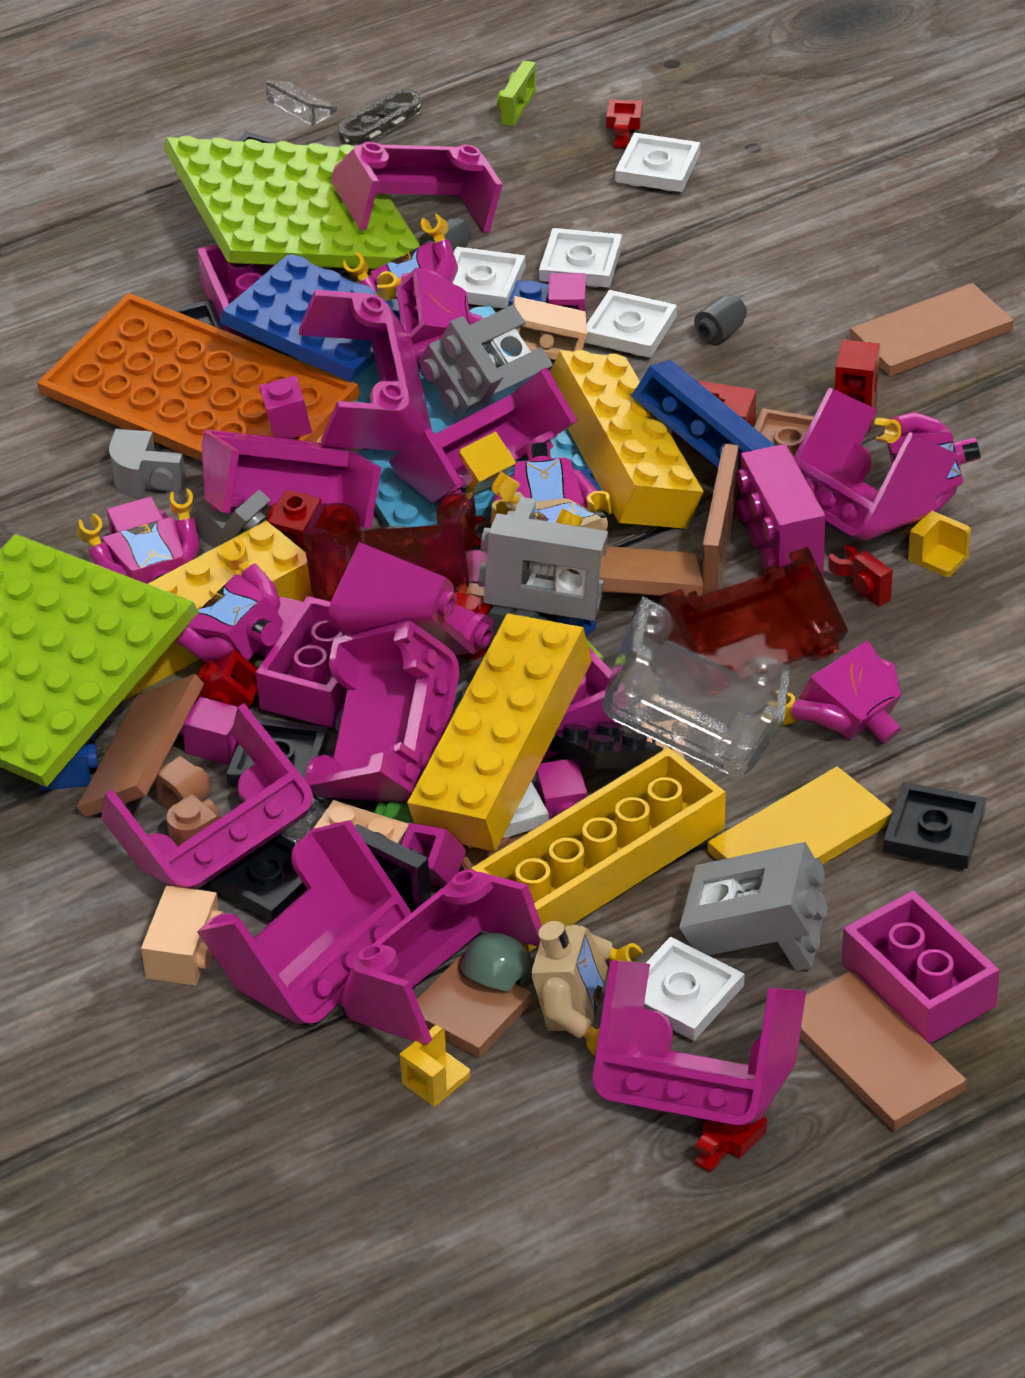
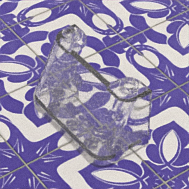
[602,597,790,775]

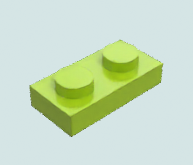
[497,60,537,127]

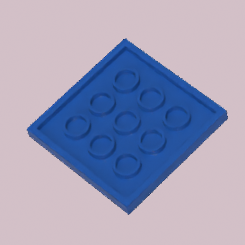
[220,254,401,383]

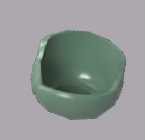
[460,933,531,991]

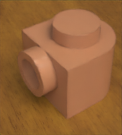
[156,756,210,810]
[166,794,221,846]

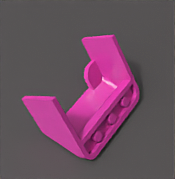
[331,142,503,232]
[299,290,432,451]
[388,367,578,507]
[794,387,958,541]
[202,430,381,529]
[101,703,313,890]
[341,870,542,1045]
[593,960,806,1125]

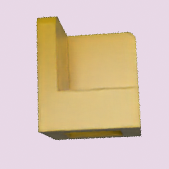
[458,431,516,497]
[908,510,971,577]
[400,1025,471,1107]

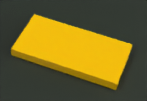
[708,766,893,864]

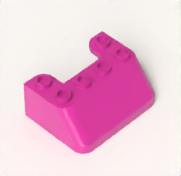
[197,820,411,1025]

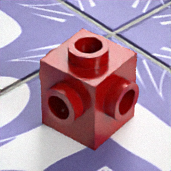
[267,489,327,554]
[196,649,258,708]

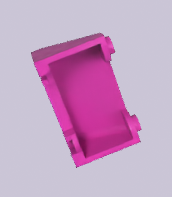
[328,542,494,655]
[305,620,459,803]

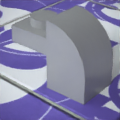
[109,429,186,499]
[193,489,270,548]

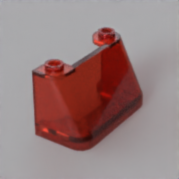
[303,492,476,602]
[651,547,848,695]

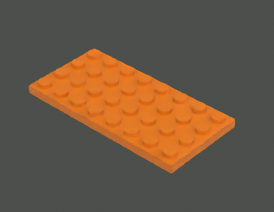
[37,292,361,462]

